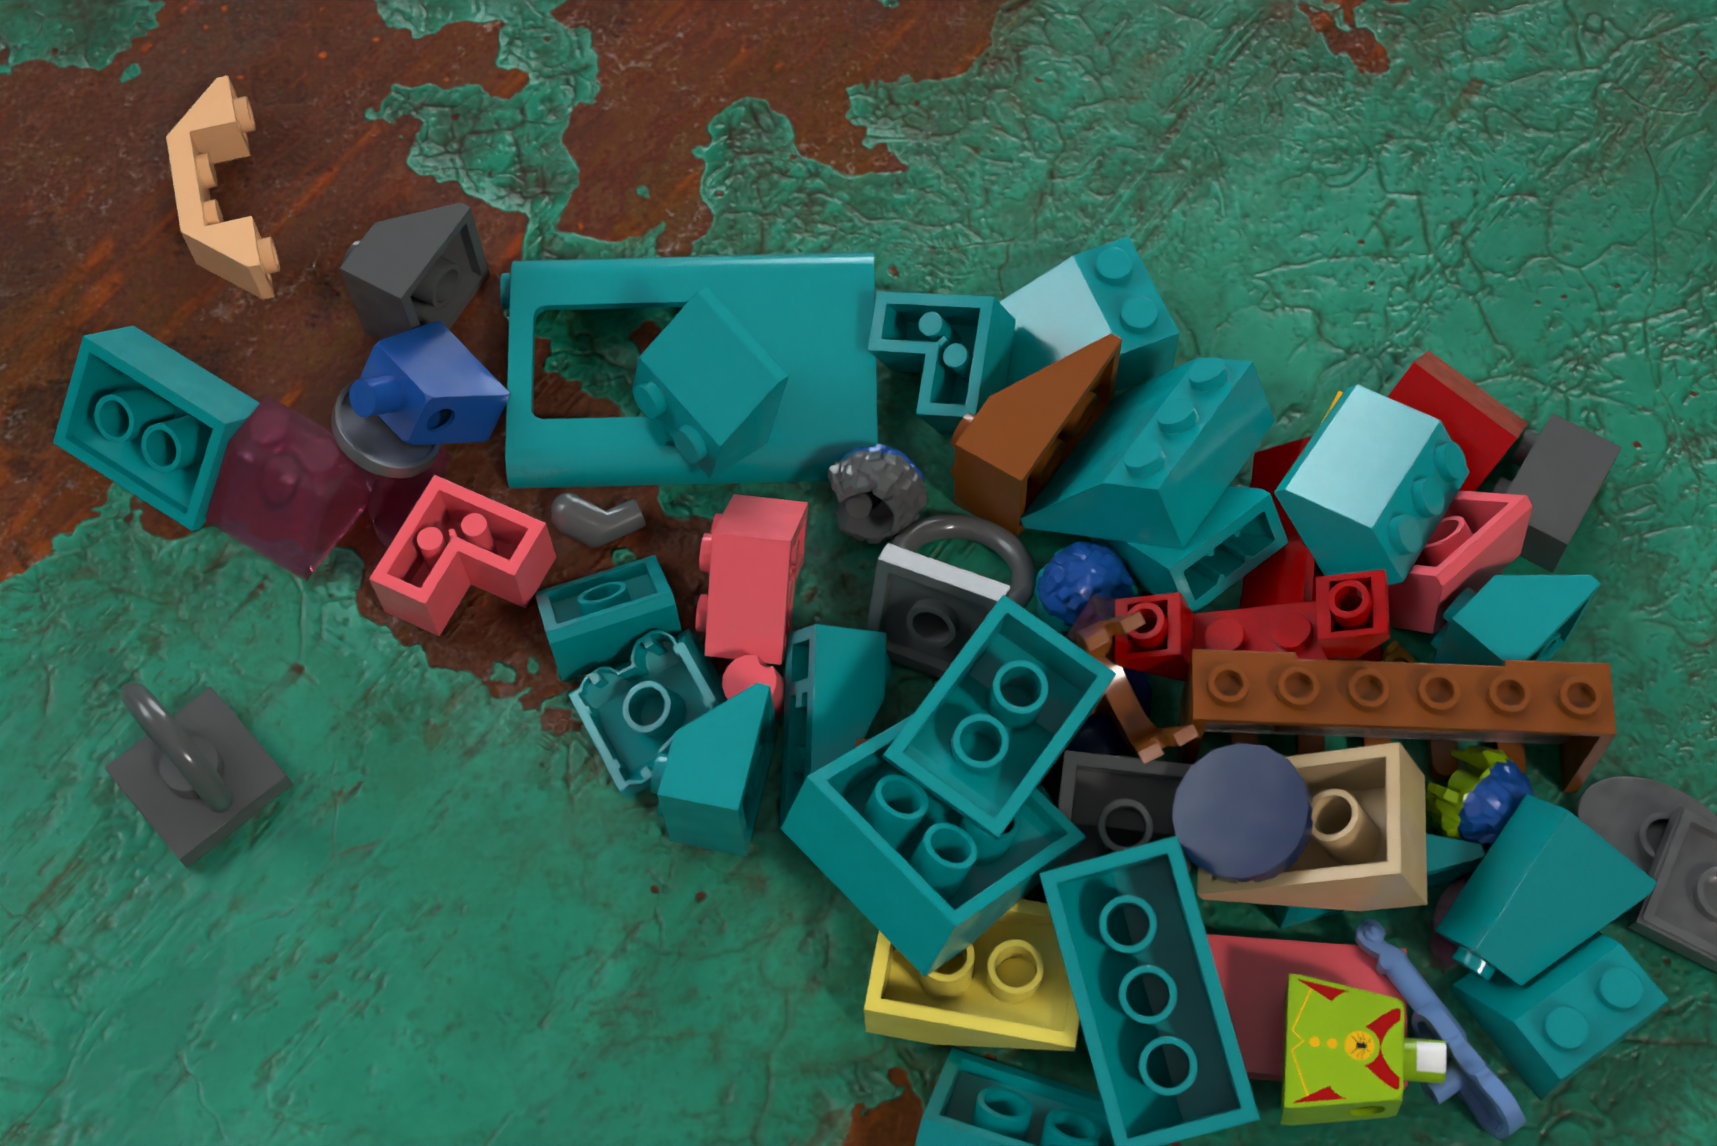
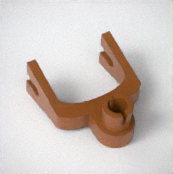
[1075,611,1199,764]

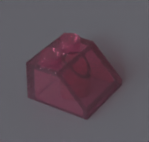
[206,395,381,582]

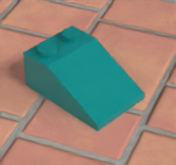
[1000,236,1180,392]
[882,594,1117,840]

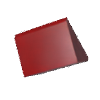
[1387,350,1529,492]

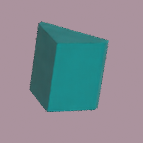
[535,555,682,681]

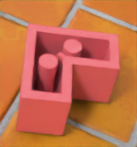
[369,475,556,636]
[696,494,809,665]

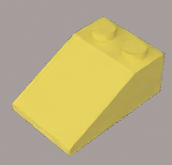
[864,899,1080,1051]

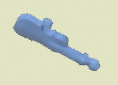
[1355,919,1527,1140]

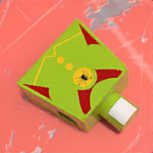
[1280,974,1447,1125]

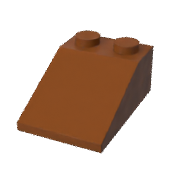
[950,333,1122,538]

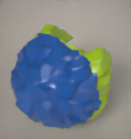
[1425,745,1534,850]

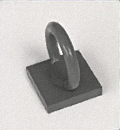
[866,514,1037,678]
[104,681,293,869]

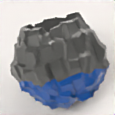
[827,444,928,544]

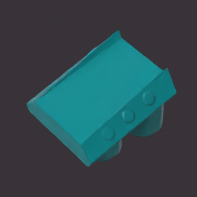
[568,629,728,798]

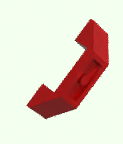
[1115,569,1390,681]

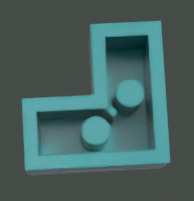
[868,291,1016,435]

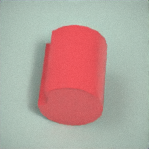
[722,655,785,720]

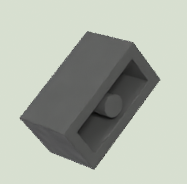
[1492,413,1622,573]

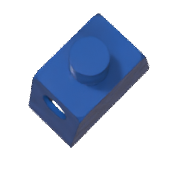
[349,321,511,445]

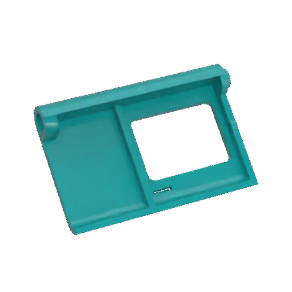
[500,252,878,489]

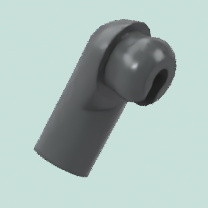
[551,493,646,548]

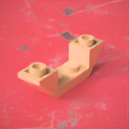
[166,76,280,299]

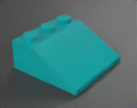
[1020,357,1275,549]
[780,714,1086,977]

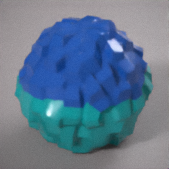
[1033,541,1138,638]

